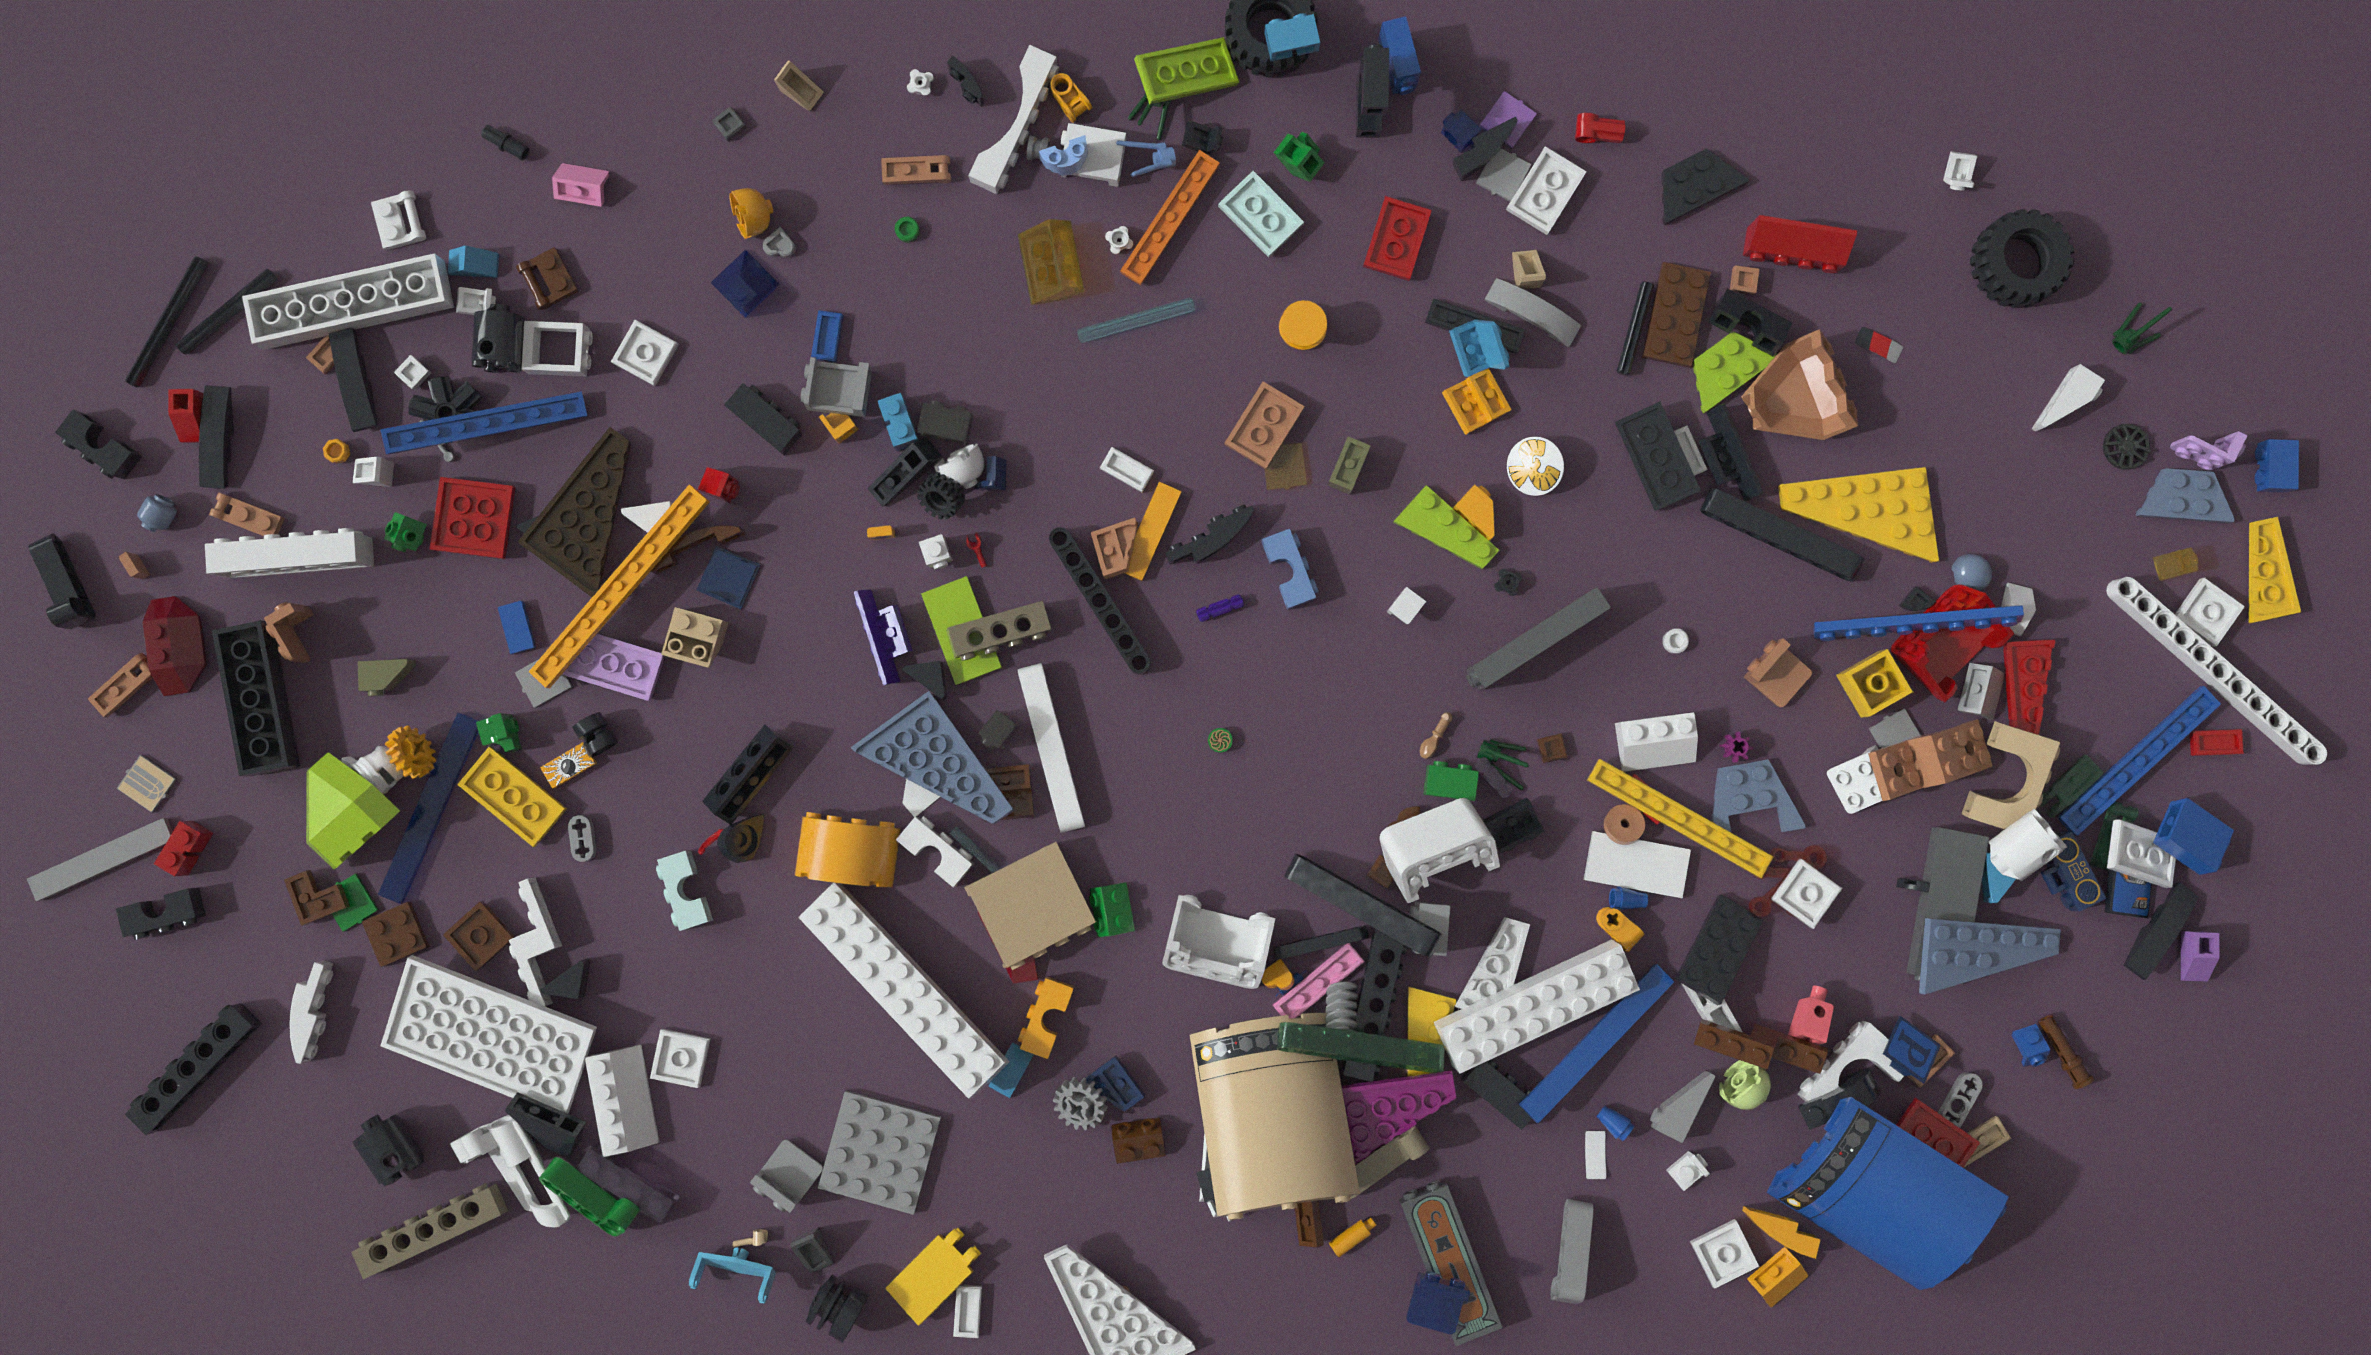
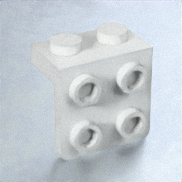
[1827,745,1882,814]

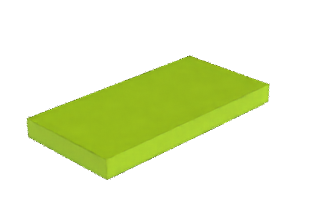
[1134,37,1239,104]
[921,576,1002,685]

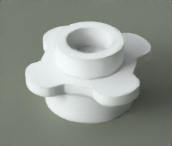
[907,69,933,96]
[1105,226,1133,254]

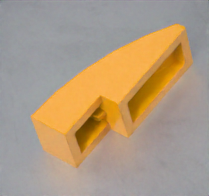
[1742,1206,1820,1259]

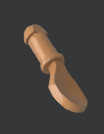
[1420,712,1452,759]

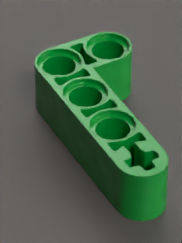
[539,1157,640,1236]

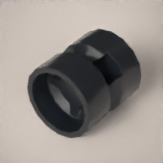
[572,712,618,758]

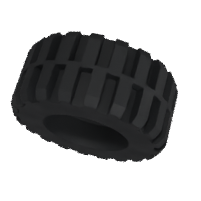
[1225,0,1318,78]
[1970,209,2075,308]

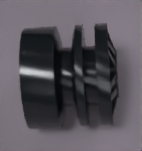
[805,1274,869,1343]

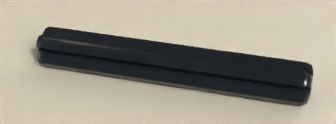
[1617,281,1654,376]

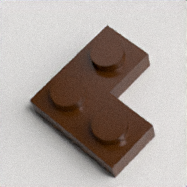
[284,870,350,926]

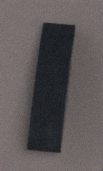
[328,328,378,432]
[199,385,234,489]
[2124,882,2199,980]

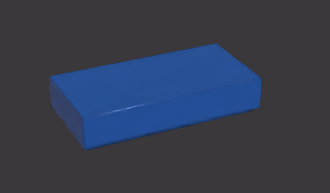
[811,310,844,363]
[498,601,536,655]

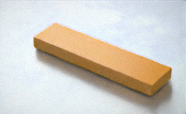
[1124,482,1182,581]

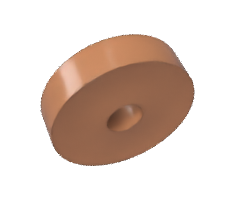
[1604,804,1645,845]

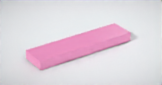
[1273,943,1365,1019]

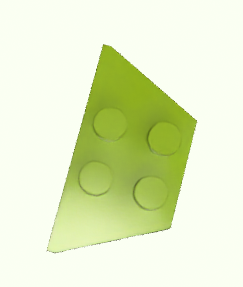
[1692,331,1777,414]

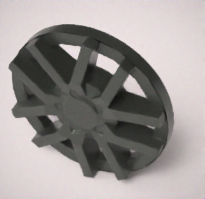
[2103,424,2151,470]

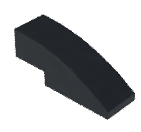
[1453,116,1518,181]

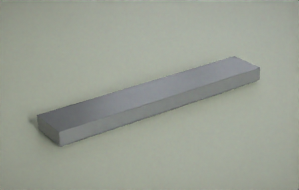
[27,818,173,901]

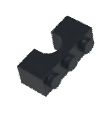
[1708,288,1792,357]
[55,409,142,480]
[116,887,206,940]

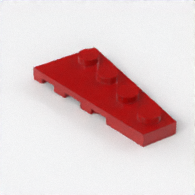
[2003,640,2055,735]

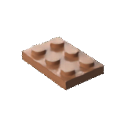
[1224,382,1305,470]

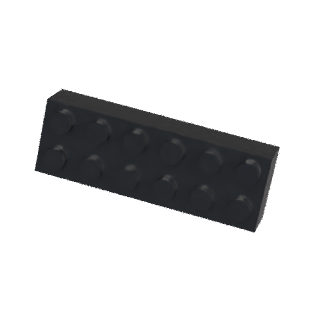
[212,620,300,777]

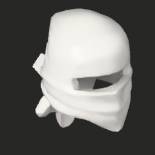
[341,746,403,794]

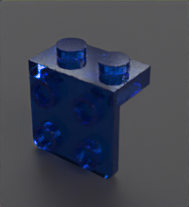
[1406,1271,1470,1334]

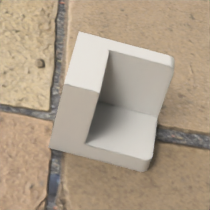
[1387,587,1426,624]

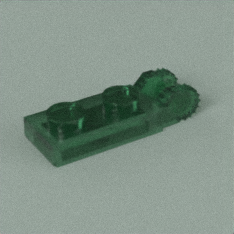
[2039,754,2104,818]

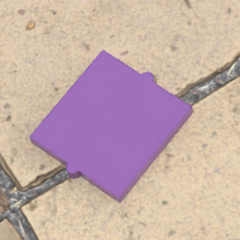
[1480,91,1537,149]

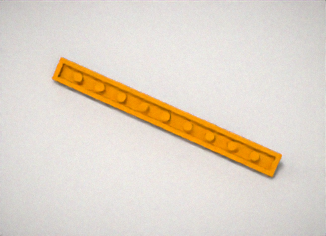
[529,484,710,689]

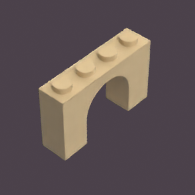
[1961,721,2060,829]

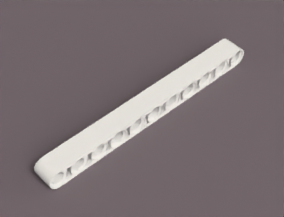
[2106,577,2327,765]

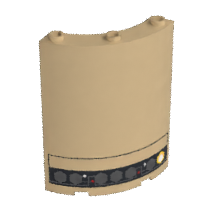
[1190,1013,1360,1220]

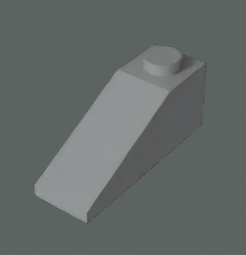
[1650,1071,1715,1143]

